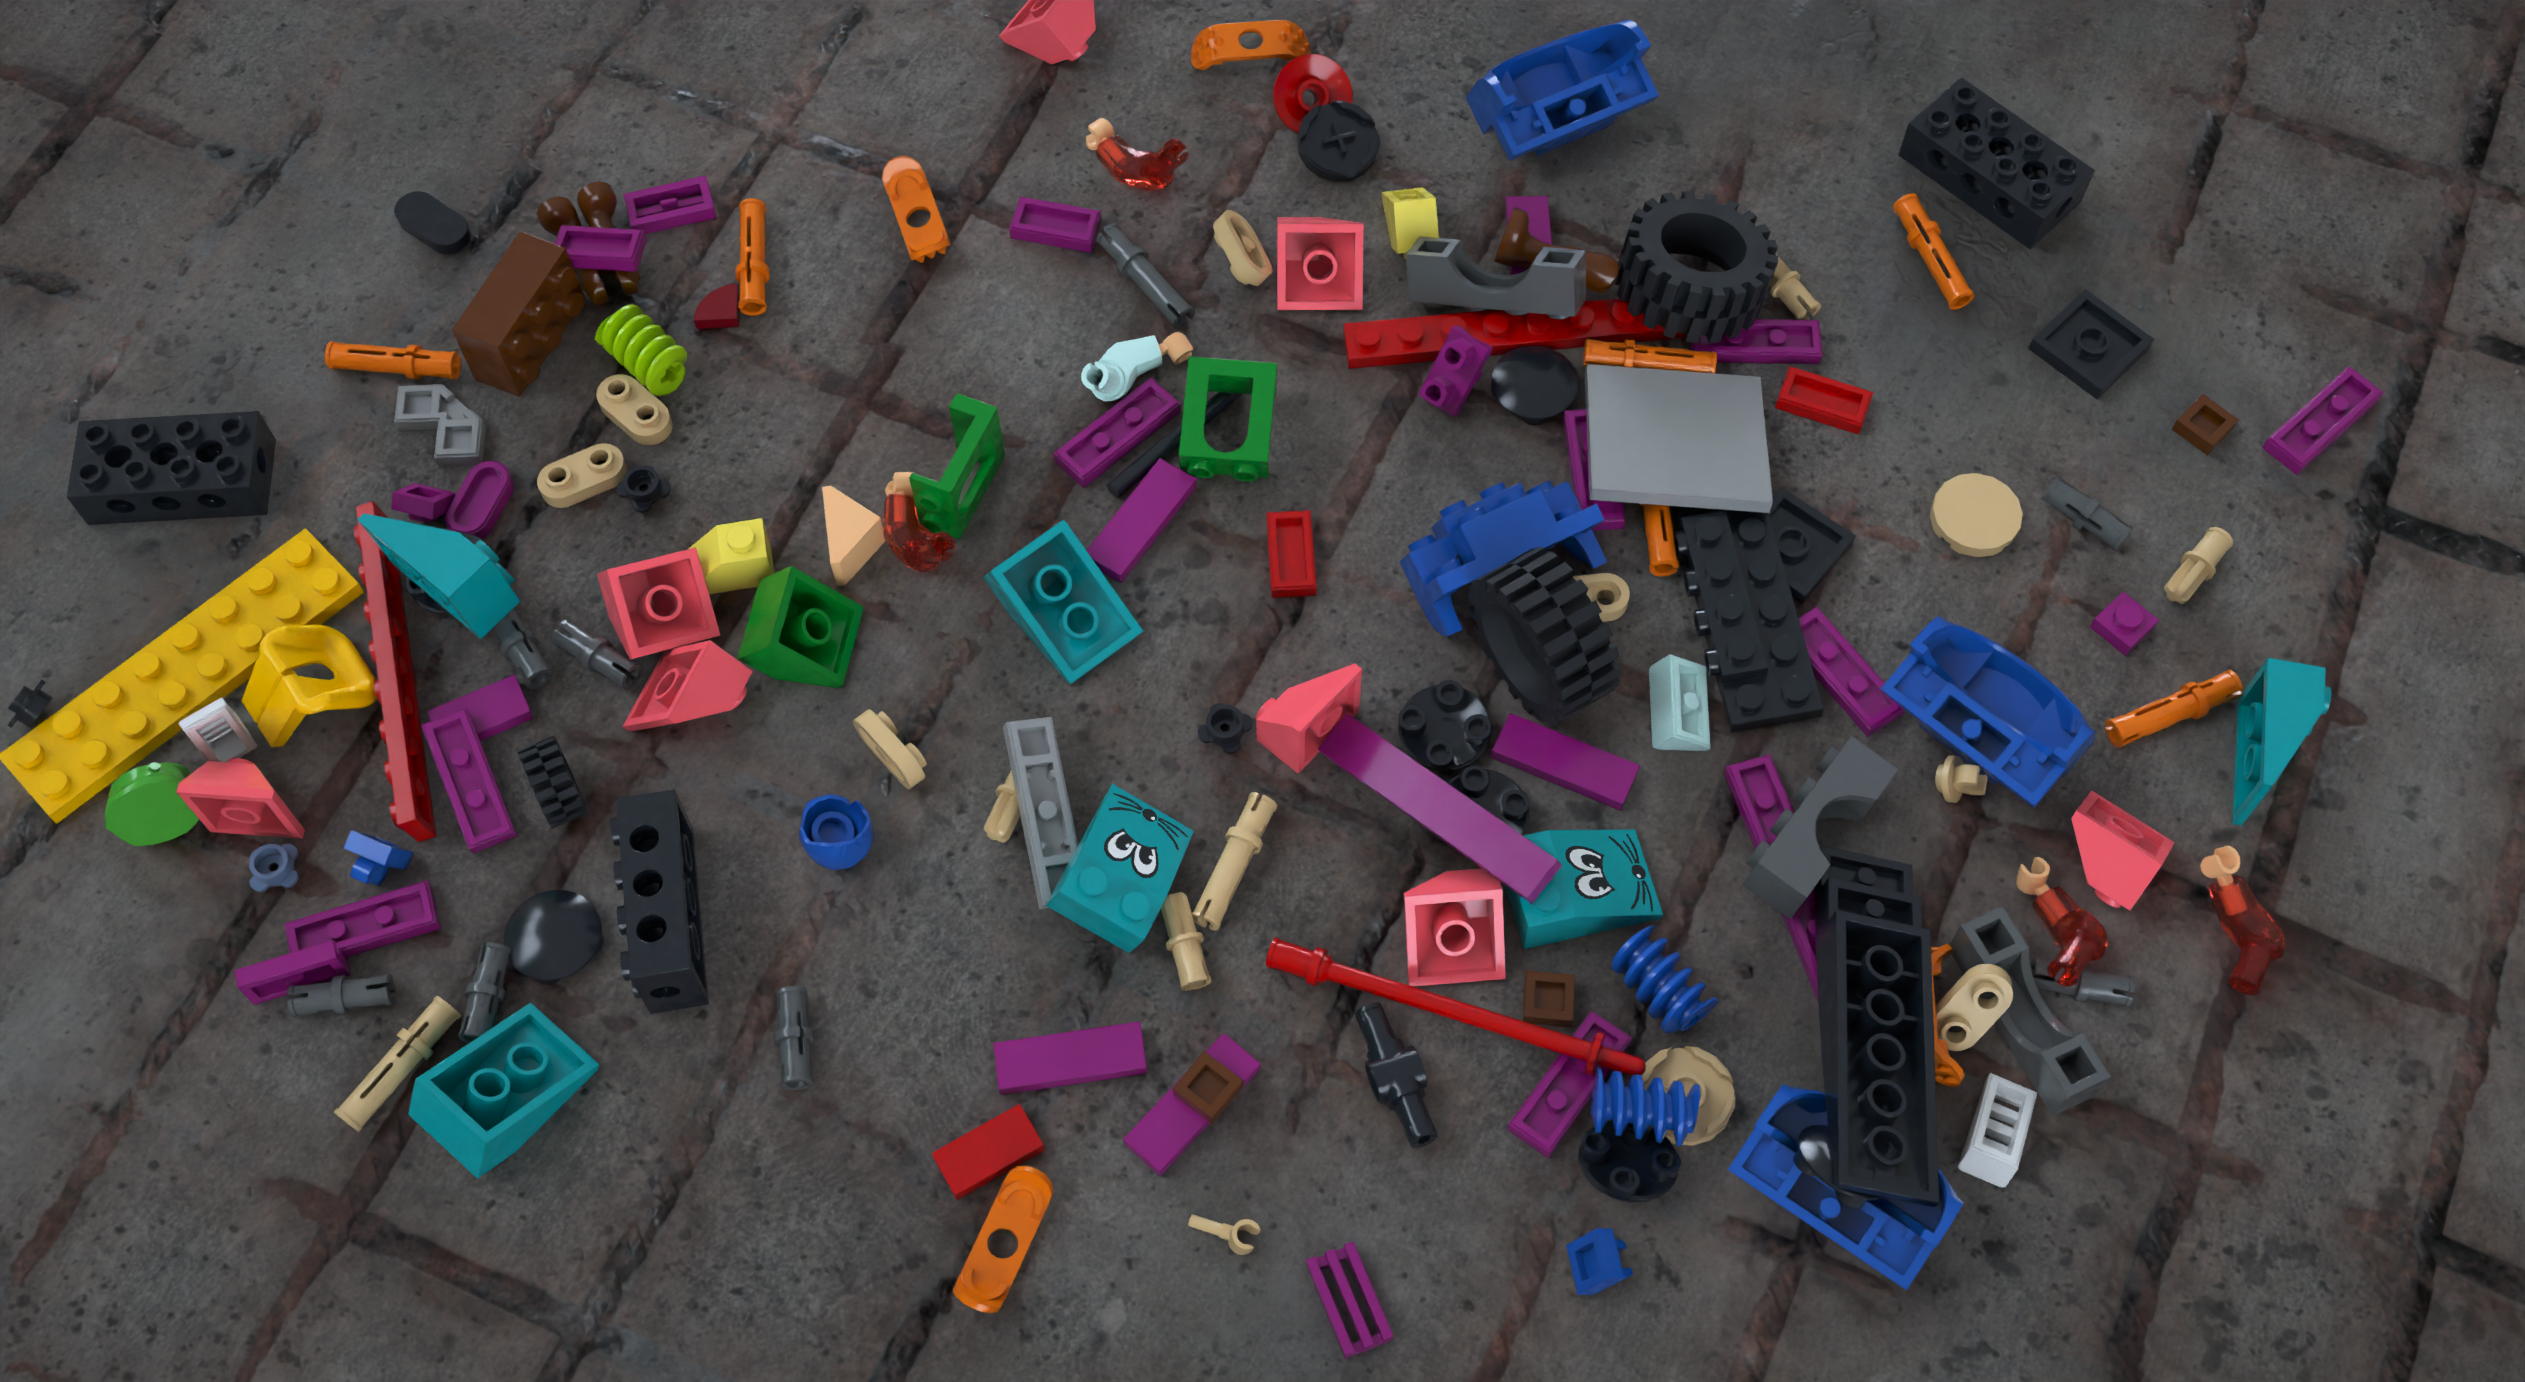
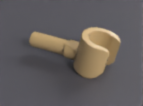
[1188,1214,1261,1255]

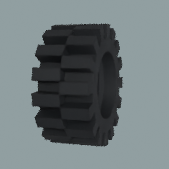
[518,736,589,829]

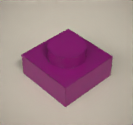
[391,483,456,522]
[2090,591,2159,656]

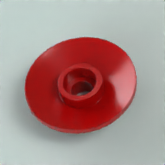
[1273,54,1353,134]

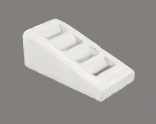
[178,697,258,762]
[1958,1073,2037,1187]

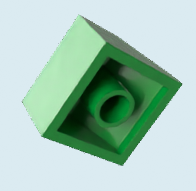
[737,566,864,688]

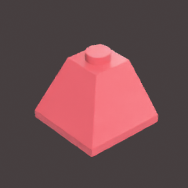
[999,0,1096,65]
[1277,217,1364,310]
[597,547,721,660]
[622,640,753,732]
[1256,663,1362,774]
[176,758,305,839]
[2071,790,2175,911]
[1404,868,1506,987]

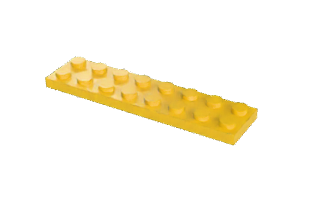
[0,528,364,824]

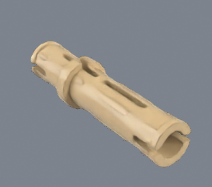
[1192,792,1277,931]
[334,995,461,1132]

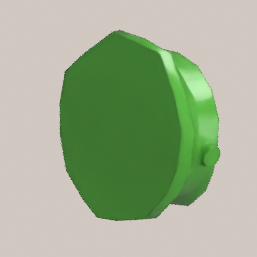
[104,762,199,846]

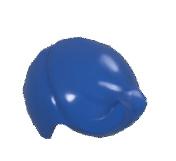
[798,794,874,870]

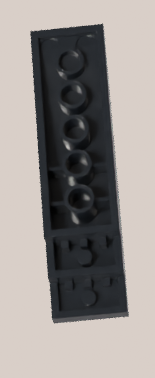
[1814,846,1939,1207]

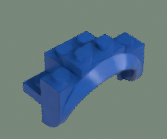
[1466,19,1659,161]
[1399,480,1607,637]
[1881,616,2096,808]
[1728,1084,1964,1290]

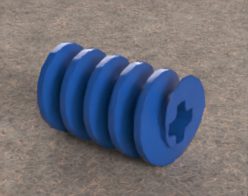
[1611,925,1719,1034]
[1590,1068,1700,1146]

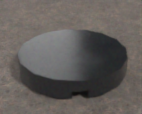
[1297,101,1380,182]

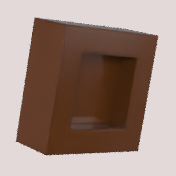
[2172,394,2239,456]
[1523,970,1575,1027]
[1173,1051,1243,1125]

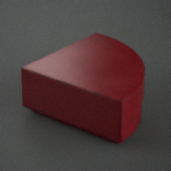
[694,283,740,329]

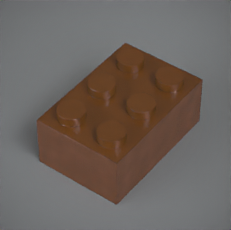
[452,231,585,397]

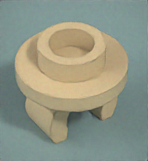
[1935,755,1988,803]

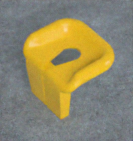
[241,624,377,747]

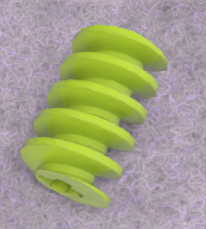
[595,304,687,396]

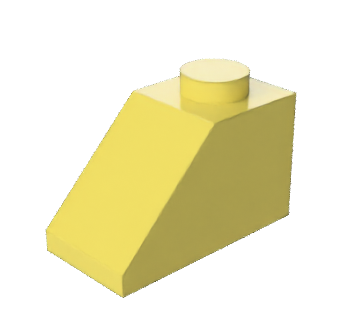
[1382,187,1439,259]
[688,518,774,595]

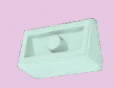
[1649,654,1710,751]

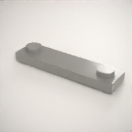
[1003,717,1078,909]

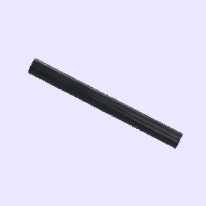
[1107,392,1242,498]

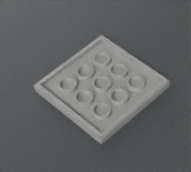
[1585,364,1773,513]

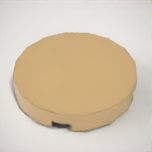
[1930,473,2023,557]
[1641,1046,1736,1146]

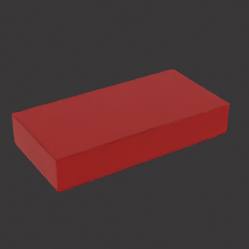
[1775,366,1874,435]
[1266,510,1317,598]
[931,1104,1045,1200]

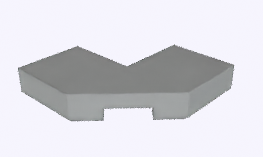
[394,384,486,466]

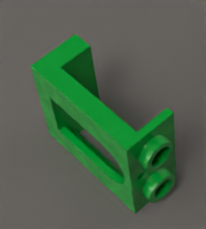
[1179,356,1278,482]
[909,393,1005,539]

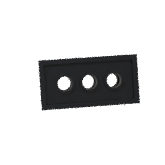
[1898,77,2095,250]
[67,411,276,525]
[610,789,709,1014]

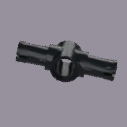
[1355,1002,1438,1148]

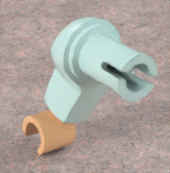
[1081,332,1193,401]

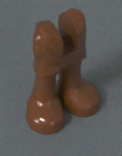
[537,181,640,306]
[1494,207,1619,294]

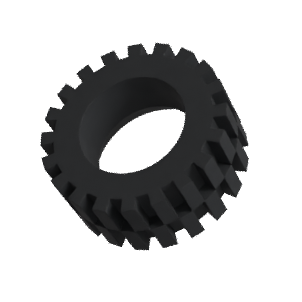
[1615,191,1779,343]
[1468,547,1621,725]

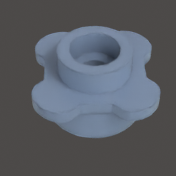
[249,844,299,893]

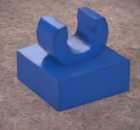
[344,830,414,886]
[1566,1228,1633,1295]

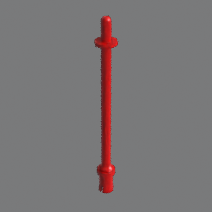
[1266,937,1646,1076]

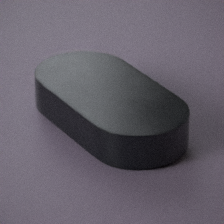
[394,191,471,254]

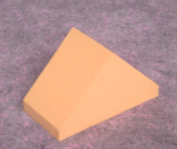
[822,486,886,586]

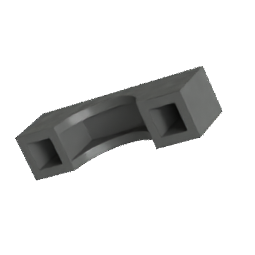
[1406,236,1586,319]
[1742,736,1899,919]
[1950,906,2111,1116]

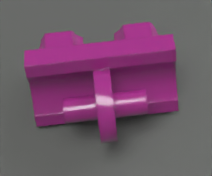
[1418,325,1493,417]

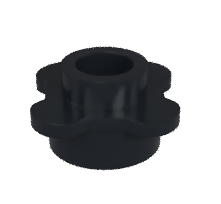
[617,465,671,513]
[7,680,53,728]
[1198,703,1252,754]

